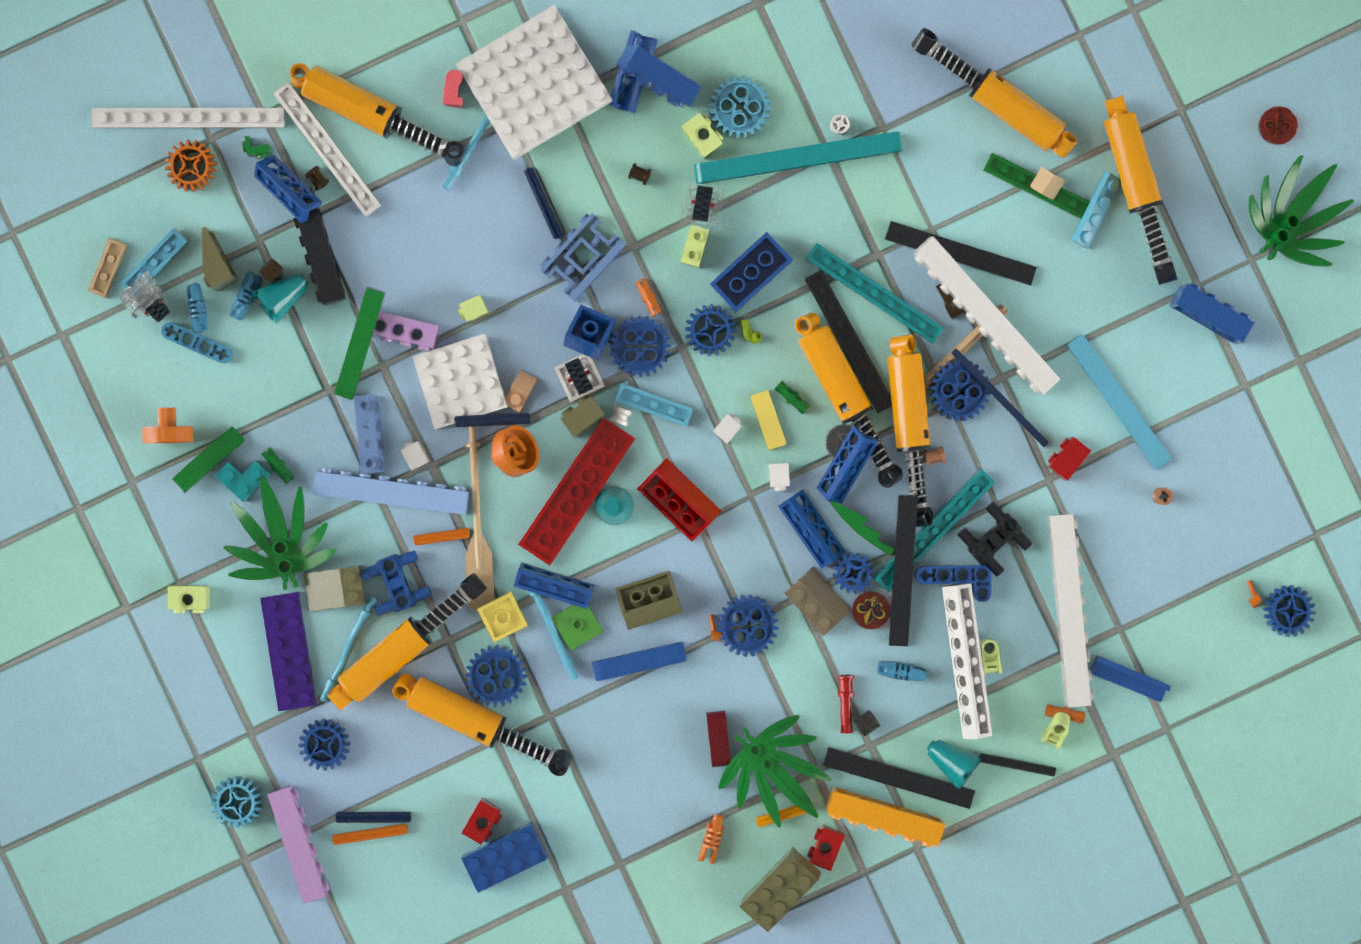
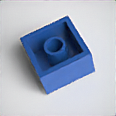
[563,305,616,361]

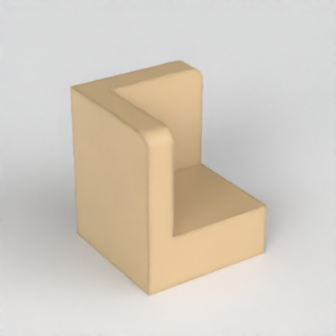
[1030,167,1065,200]

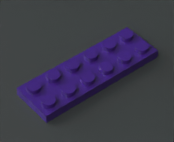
[260,592,317,711]

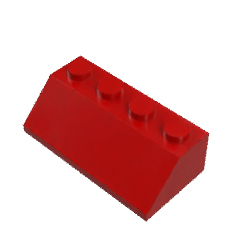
[637,458,722,542]

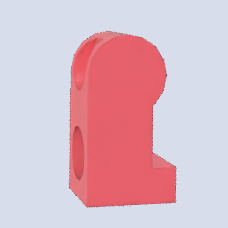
[443,69,464,108]

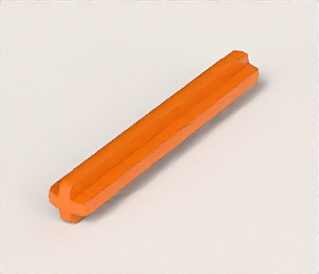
[332,824,408,845]

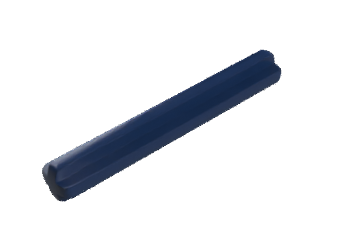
[524,167,563,239]
[454,413,530,427]
[335,812,412,823]

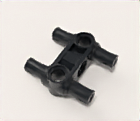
[957,501,1033,577]

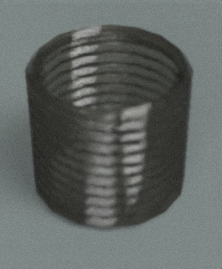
[854,710,880,737]

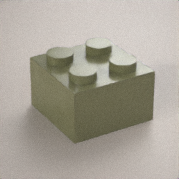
[560,395,606,437]

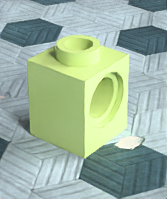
[458,295,489,323]

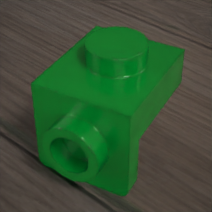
[242,136,273,159]

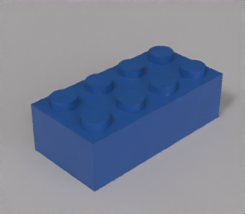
[616,45,701,108]
[710,232,793,313]
[1169,283,1255,344]
[461,822,548,893]

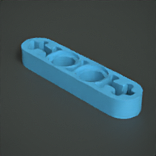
[161,322,233,363]

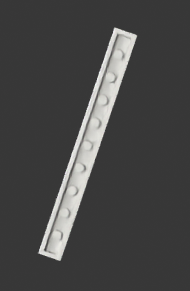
[92,108,285,128]

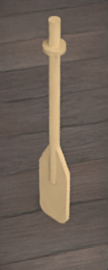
[465,426,495,610]

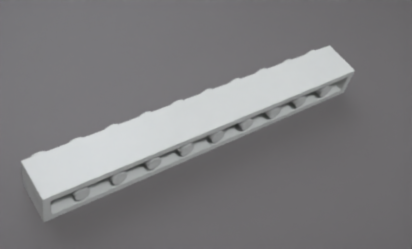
[913,237,1060,395]
[1047,514,1094,708]

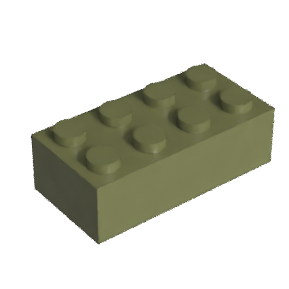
[739,847,821,932]

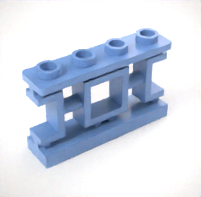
[541,213,627,302]

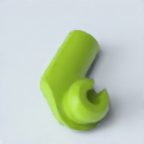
[739,319,762,344]

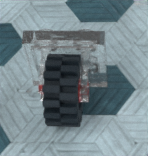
[680,183,725,228]
[119,271,170,322]

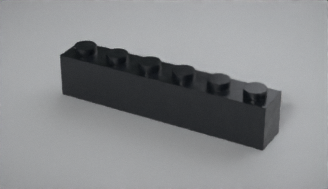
[293,187,347,306]

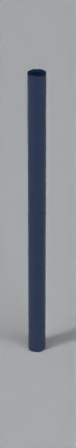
[951,348,1049,447]

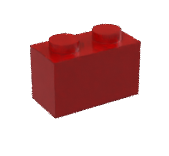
[1047,436,1091,481]

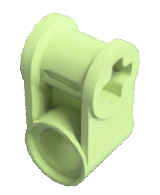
[980,638,1002,676]
[1041,712,1070,750]

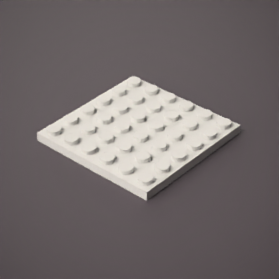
[456,5,613,160]

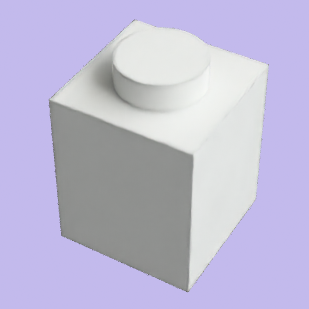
[712,414,742,444]
[400,440,430,471]
[768,463,790,491]

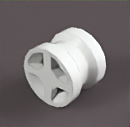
[830,114,850,135]
[609,406,631,426]

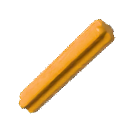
[756,805,807,827]

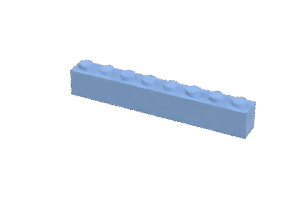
[313,468,470,515]

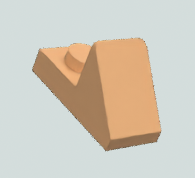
[506,370,538,413]

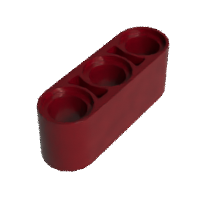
[706,710,731,768]

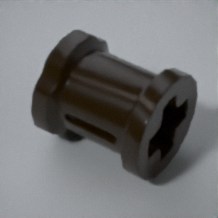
[628,163,652,186]
[305,166,330,191]

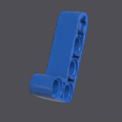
[914,565,992,602]

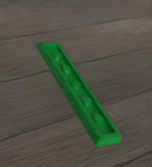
[983,153,1090,219]
[334,286,386,400]

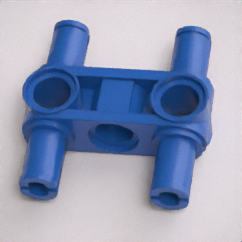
[361,550,432,616]

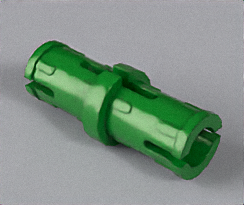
[774,380,811,415]
[261,447,295,484]

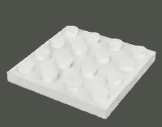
[412,334,508,430]

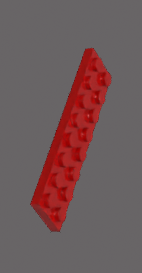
[518,417,635,566]

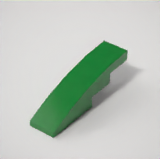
[172,426,245,493]
[830,501,895,556]

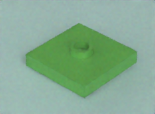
[551,605,604,651]

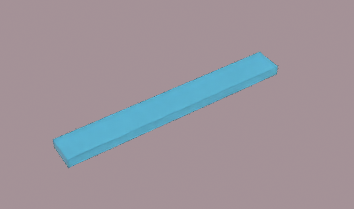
[1066,334,1172,470]

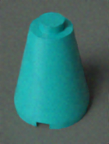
[253,273,308,323]
[596,487,634,525]
[927,739,982,789]

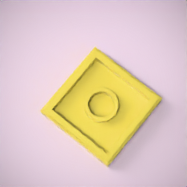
[477,591,528,642]

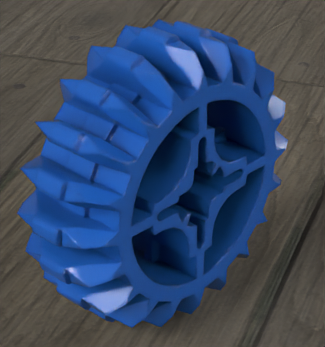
[685,304,736,356]
[1263,585,1316,637]
[298,718,351,771]

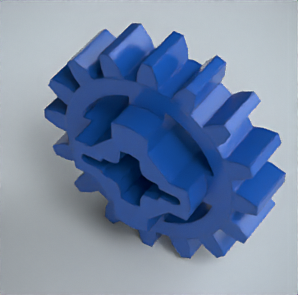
[832,552,874,594]

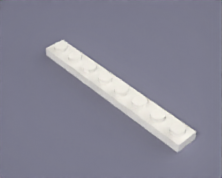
[273,82,381,217]

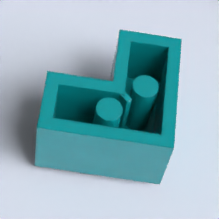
[215,461,272,502]

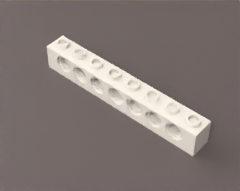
[942,583,993,739]

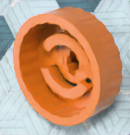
[142,408,193,443]
[491,425,539,477]

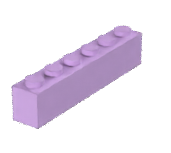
[267,785,330,904]

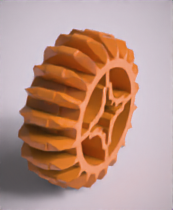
[165,140,217,192]

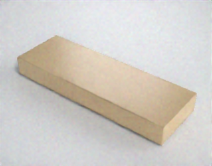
[88,238,128,298]

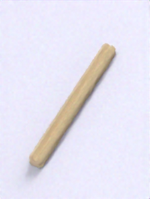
[924,304,1008,389]

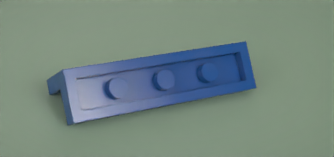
[609,30,658,114]
[254,155,322,224]
[817,426,879,504]
[778,489,846,569]
[514,562,594,609]
[1091,655,1171,702]

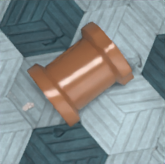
[923,446,946,466]
[1152,488,1173,505]

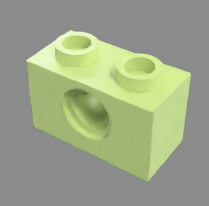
[681,113,723,159]
[680,225,709,269]
[168,585,210,613]

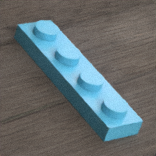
[1072,171,1121,249]
[121,228,189,297]
[615,383,693,427]

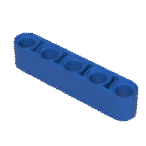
[591,642,687,681]

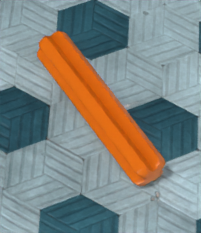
[413,528,470,546]

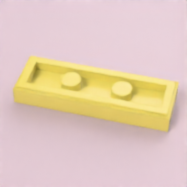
[750,390,787,450]

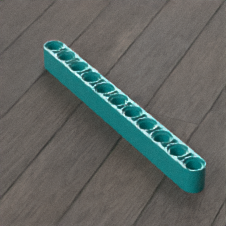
[693,131,903,184]

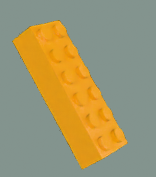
[825,786,945,848]

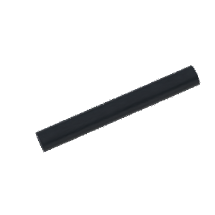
[979,753,1056,777]

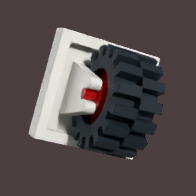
[554,354,605,403]

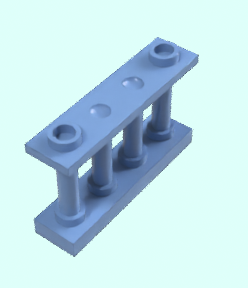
[354,395,385,474]

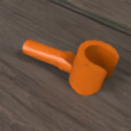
[1247,580,1262,608]
[708,615,722,641]

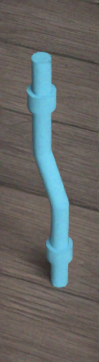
[442,115,490,190]
[528,591,579,681]
[319,596,377,702]

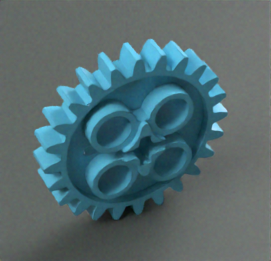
[709,75,771,139]

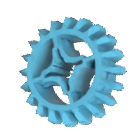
[211,776,263,828]

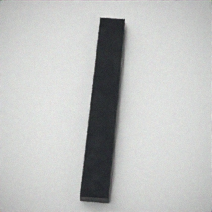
[885,221,1037,286]
[804,270,892,413]
[888,494,918,647]
[823,747,975,809]

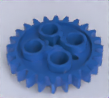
[609,315,671,378]
[928,359,990,422]
[716,595,779,657]
[465,644,528,707]

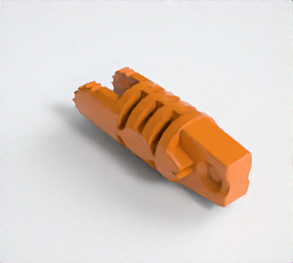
[698,814,724,864]

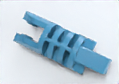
[229,271,262,321]
[186,282,208,333]
[877,661,927,681]

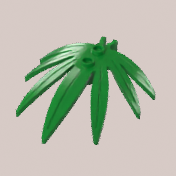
[1248,155,1354,267]
[223,477,336,590]
[718,715,832,827]

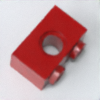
[461,798,502,845]
[807,825,845,871]

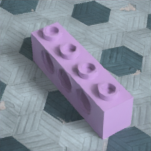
[372,312,440,351]

